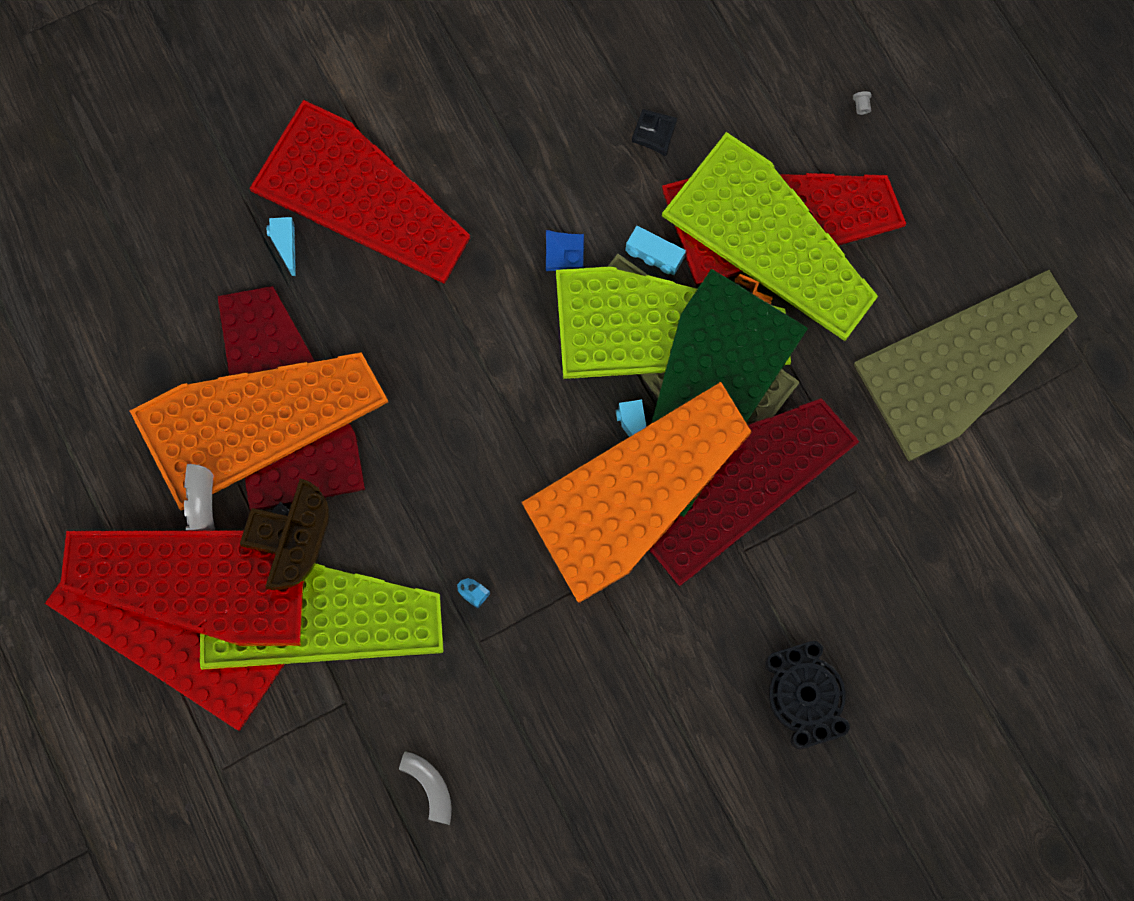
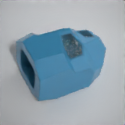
[457,578,490,608]

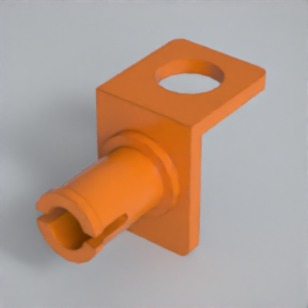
[734,274,773,304]

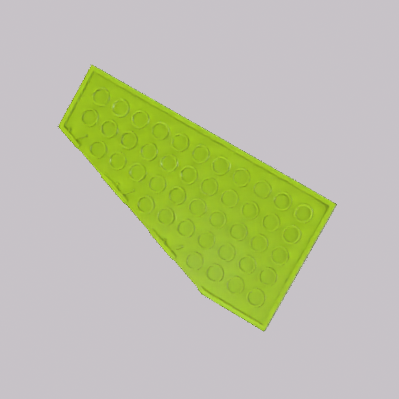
[662,132,878,341]
[556,267,791,379]
[200,564,443,670]

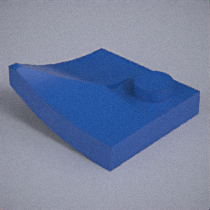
[546,230,584,271]

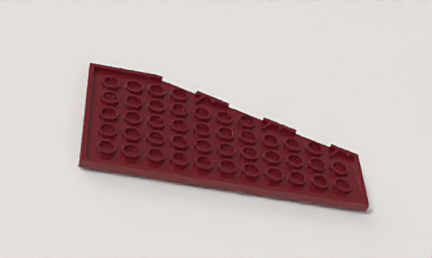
[217,286,365,511]
[649,398,860,587]

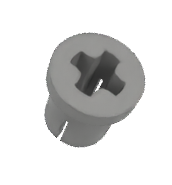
[853,91,871,115]

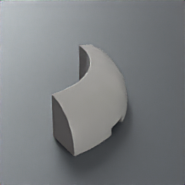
[184,464,215,531]
[399,751,452,825]

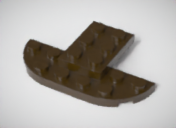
[240,479,329,590]

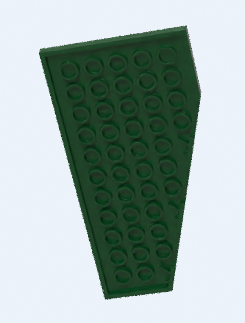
[652,269,808,518]

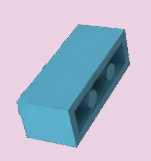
[625,226,686,275]

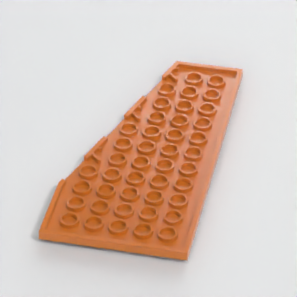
[130,352,388,511]
[522,382,752,603]

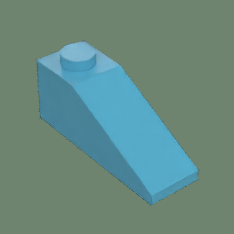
[266,217,296,276]
[616,400,647,437]

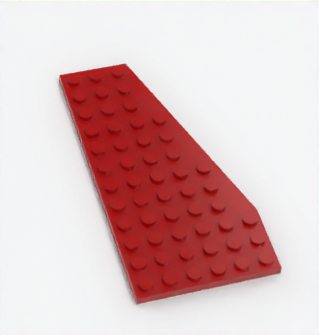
[250,100,470,284]
[662,173,906,287]
[60,531,304,646]
[45,582,285,732]

